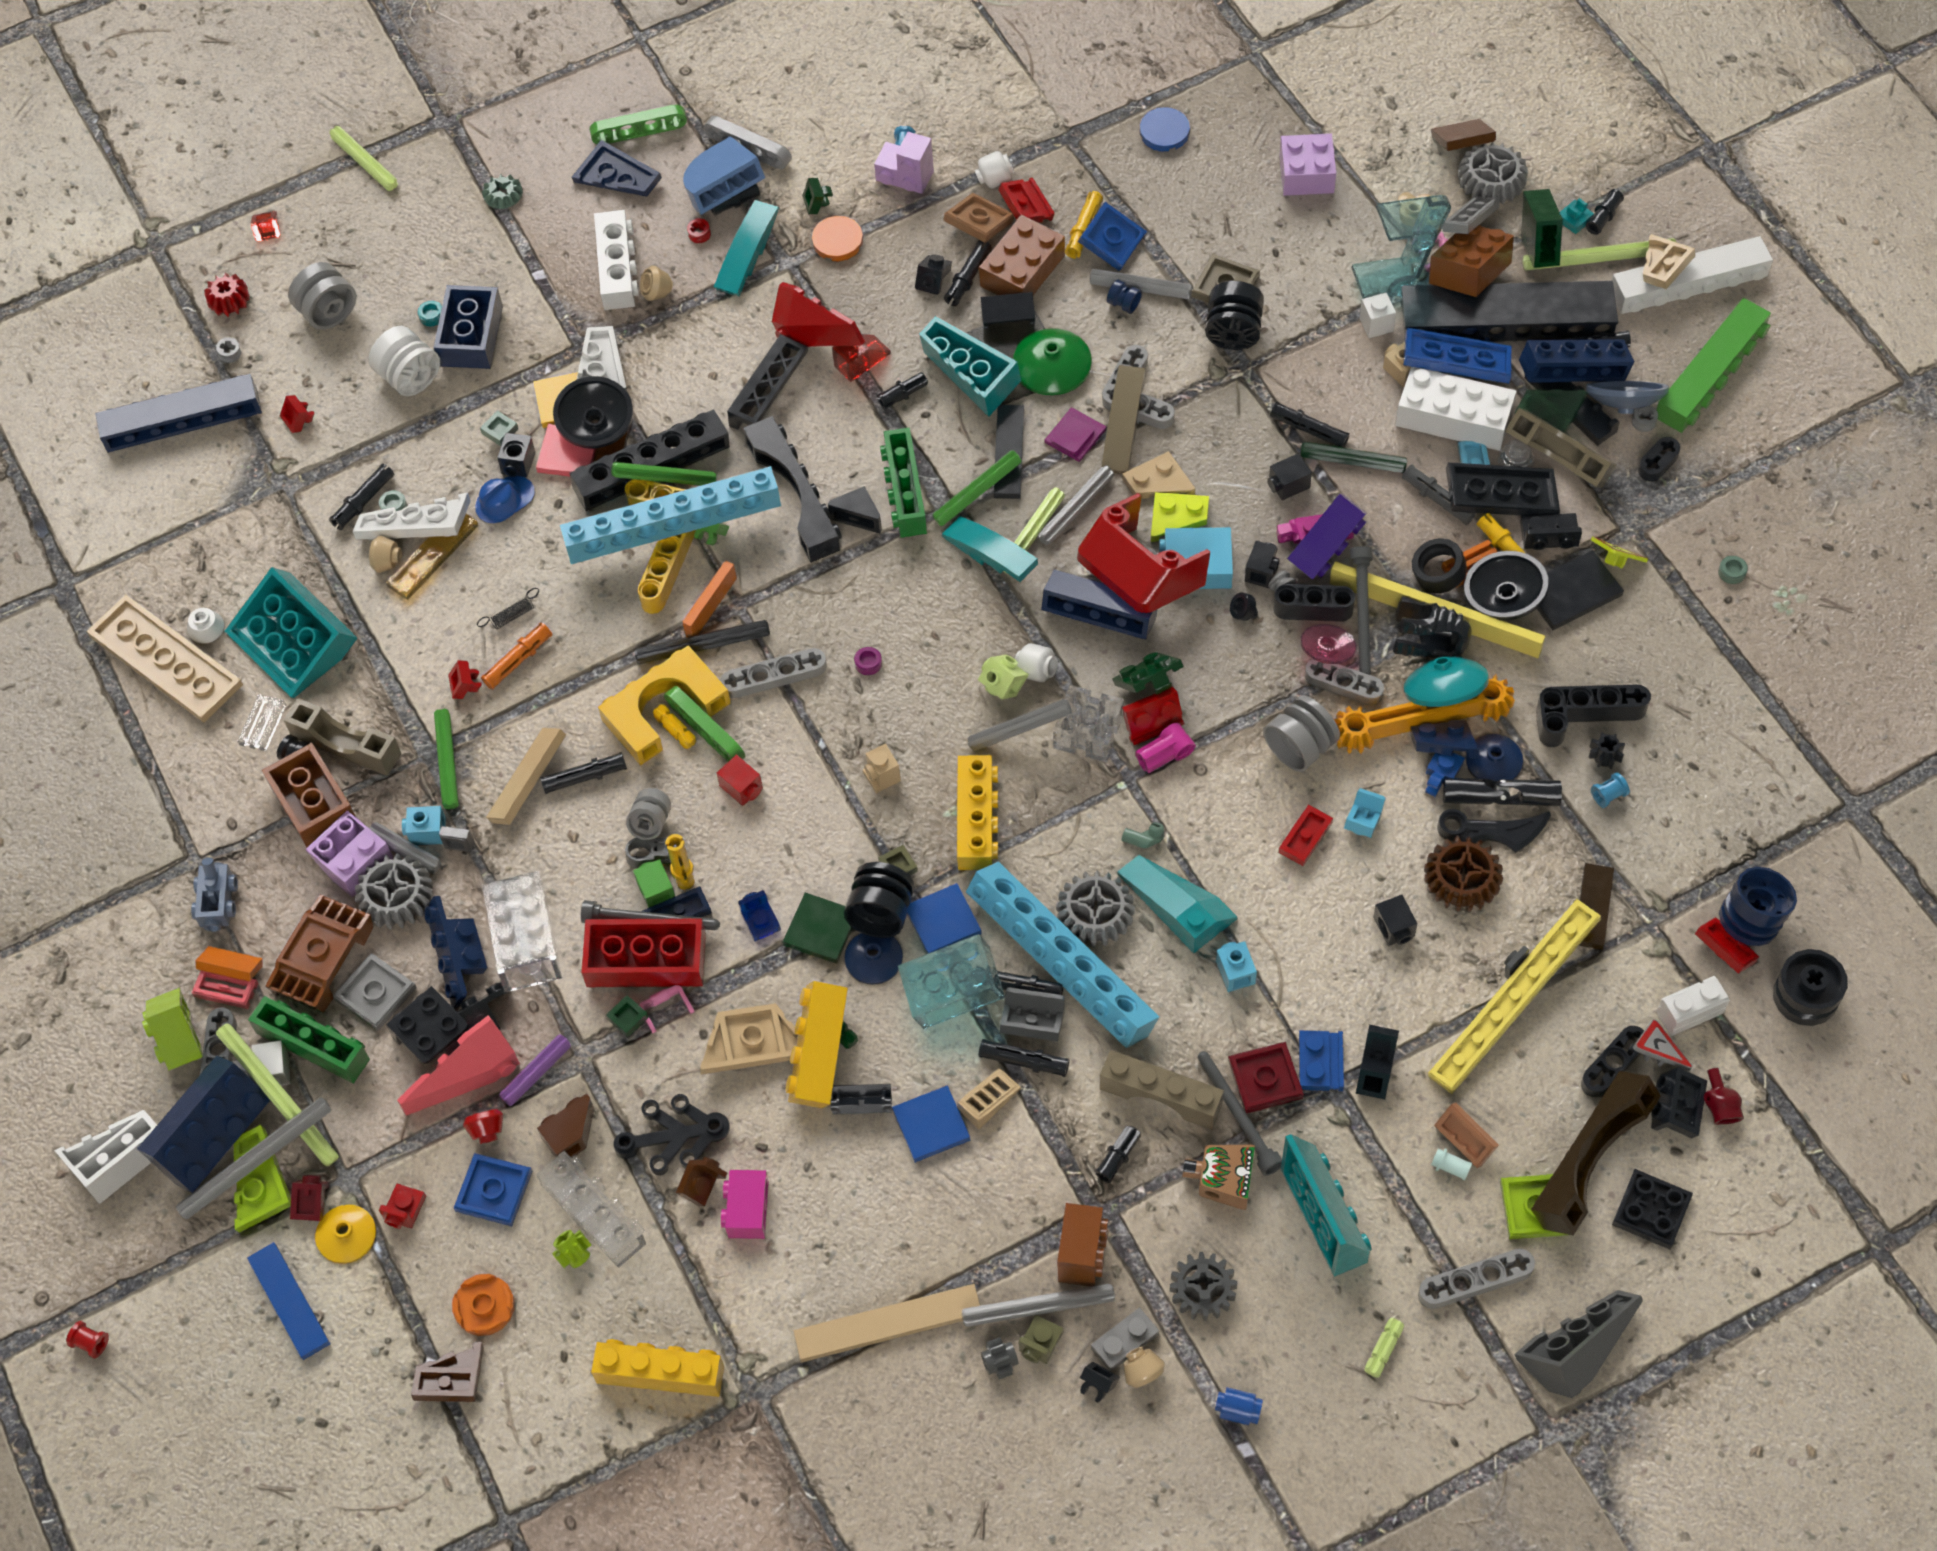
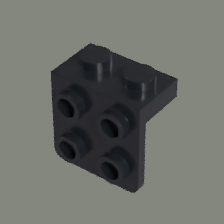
[386,986,468,1064]

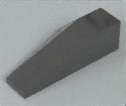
[1514,1290,1643,1398]

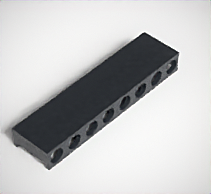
[1401,281,1619,342]

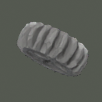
[1458,142,1528,205]
[355,854,433,930]
[1056,870,1135,948]

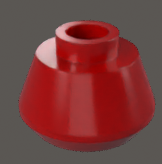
[463,1109,504,1144]

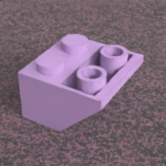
[306,811,393,898]

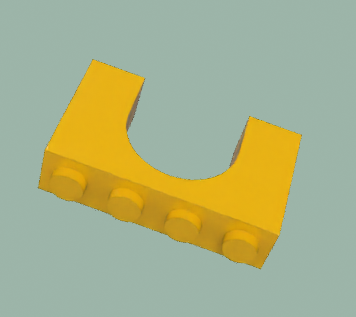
[598,645,731,766]

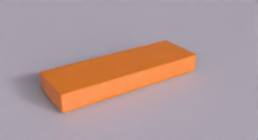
[682,561,737,637]

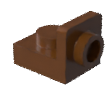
[676,1157,728,1206]

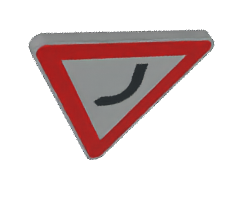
[1633,1019,1693,1071]

